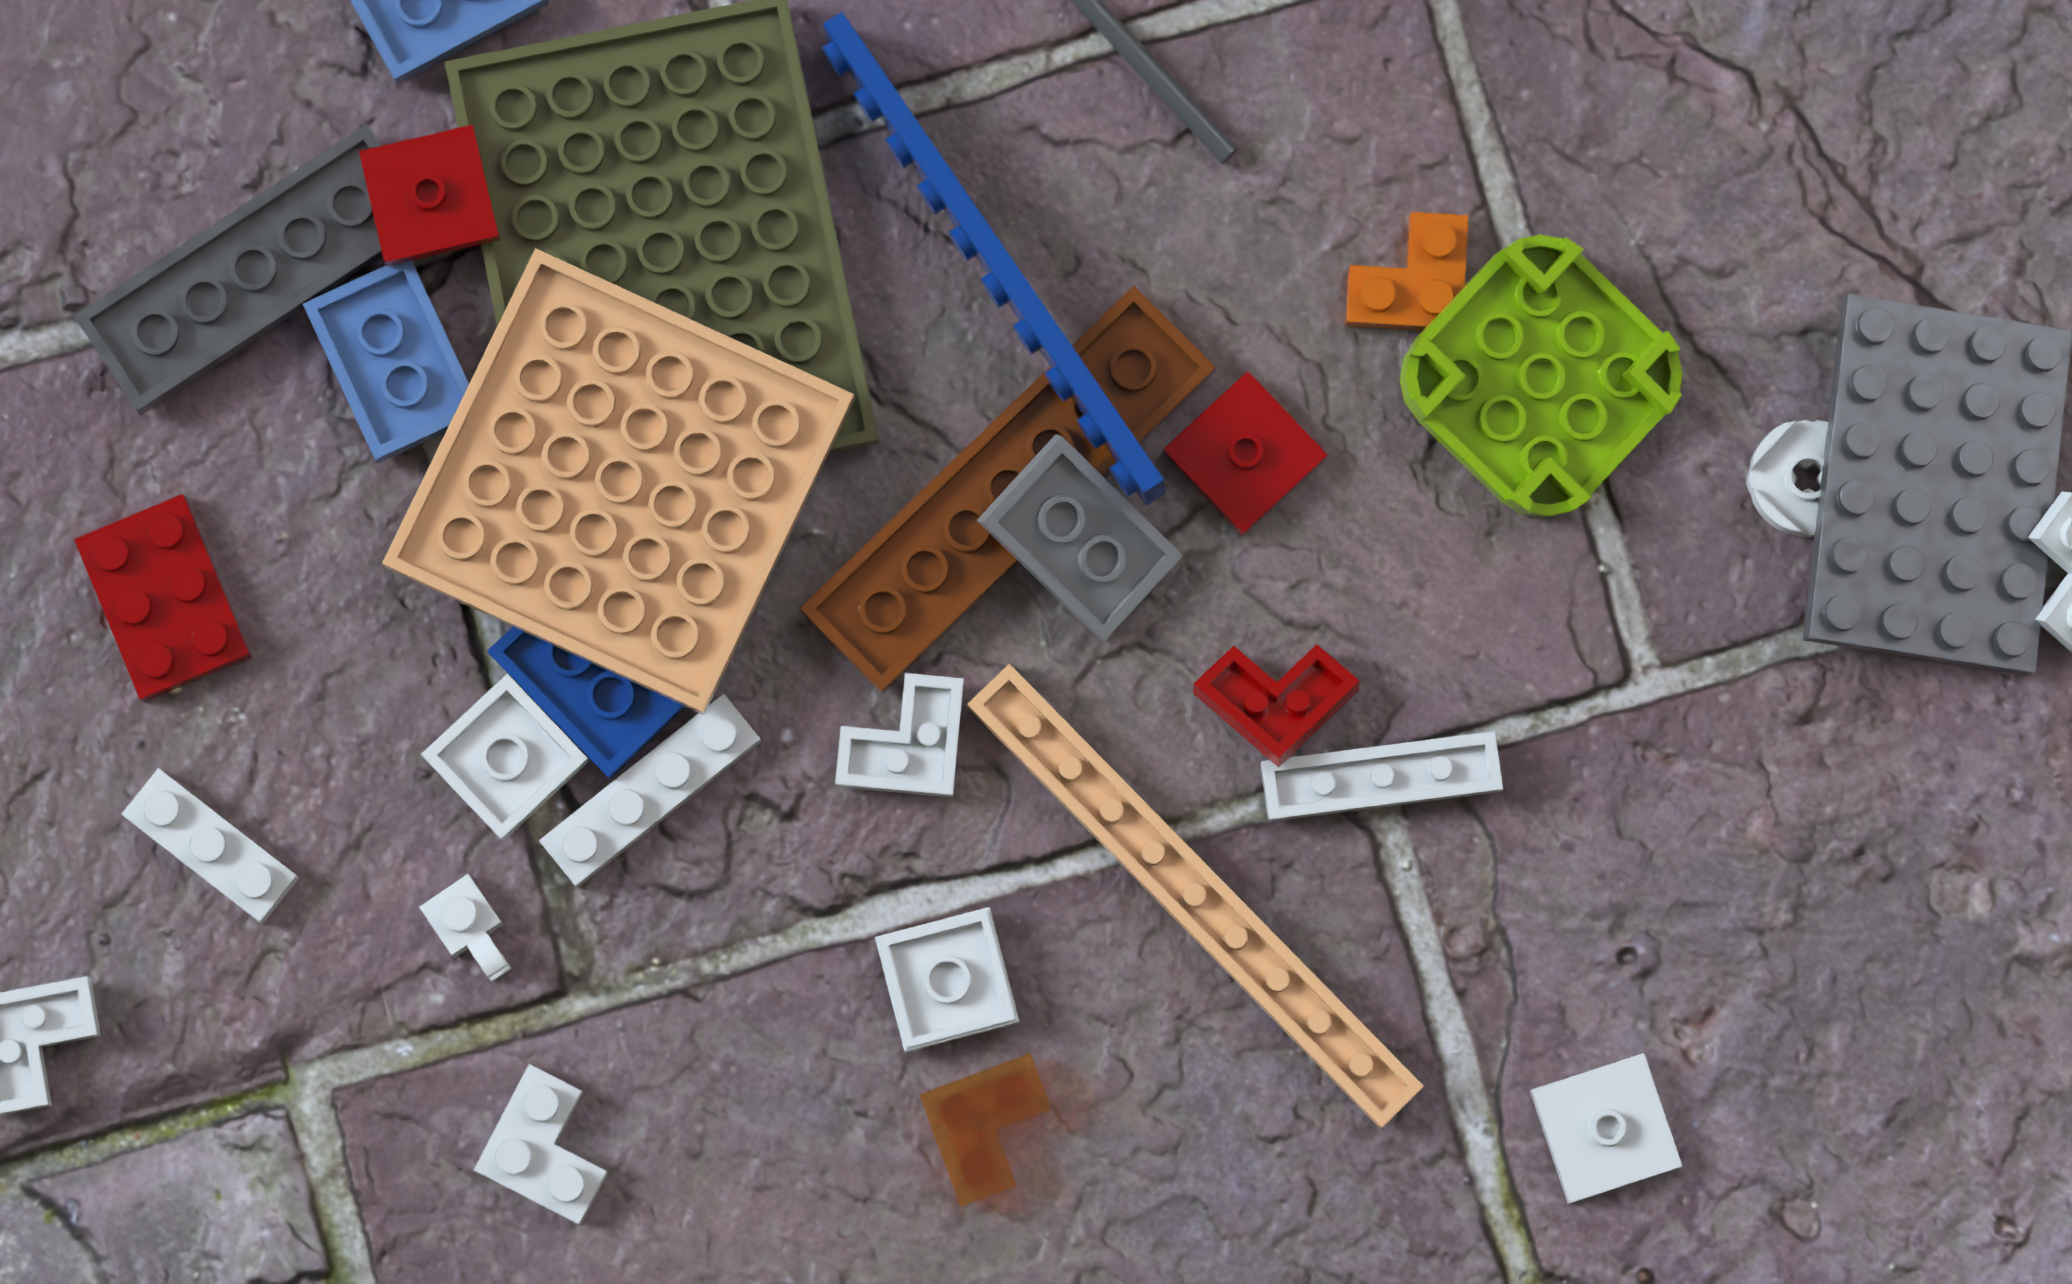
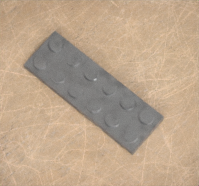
[74,124,383,415]

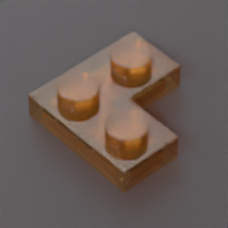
[919,1053,1051,1207]

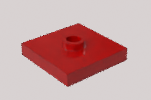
[359,125,500,267]
[1162,371,1328,536]

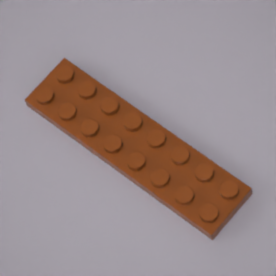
[799,286,1216,694]

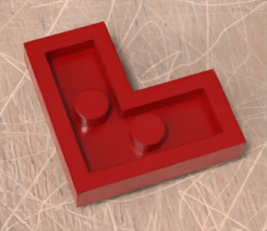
[1193,644,1360,768]

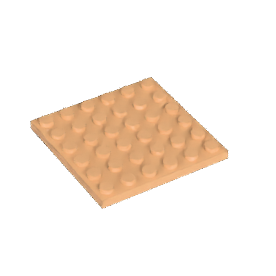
[382,248,855,715]

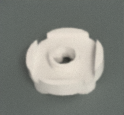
[1746,420,1829,539]

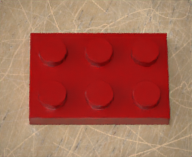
[74,494,252,703]

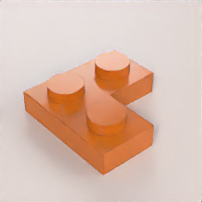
[1345,212,1468,331]

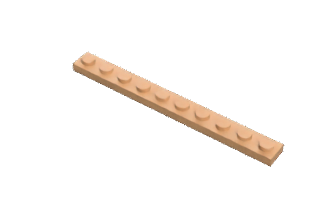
[967,664,1424,1129]

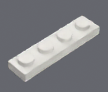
[539,694,761,888]
[1260,731,1503,822]

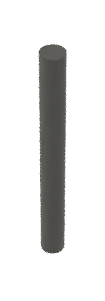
[1070,0,1239,164]

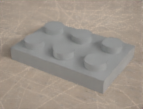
[976,434,1183,641]

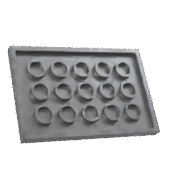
[1803,294,2072,676]

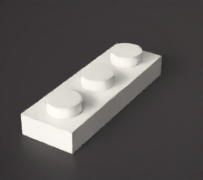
[121,768,299,924]

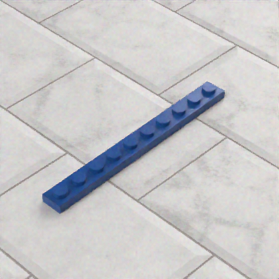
[822,11,1166,506]

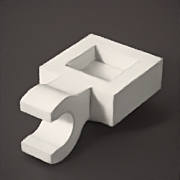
[419,874,512,982]

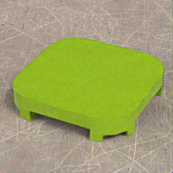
[1399,234,1683,518]

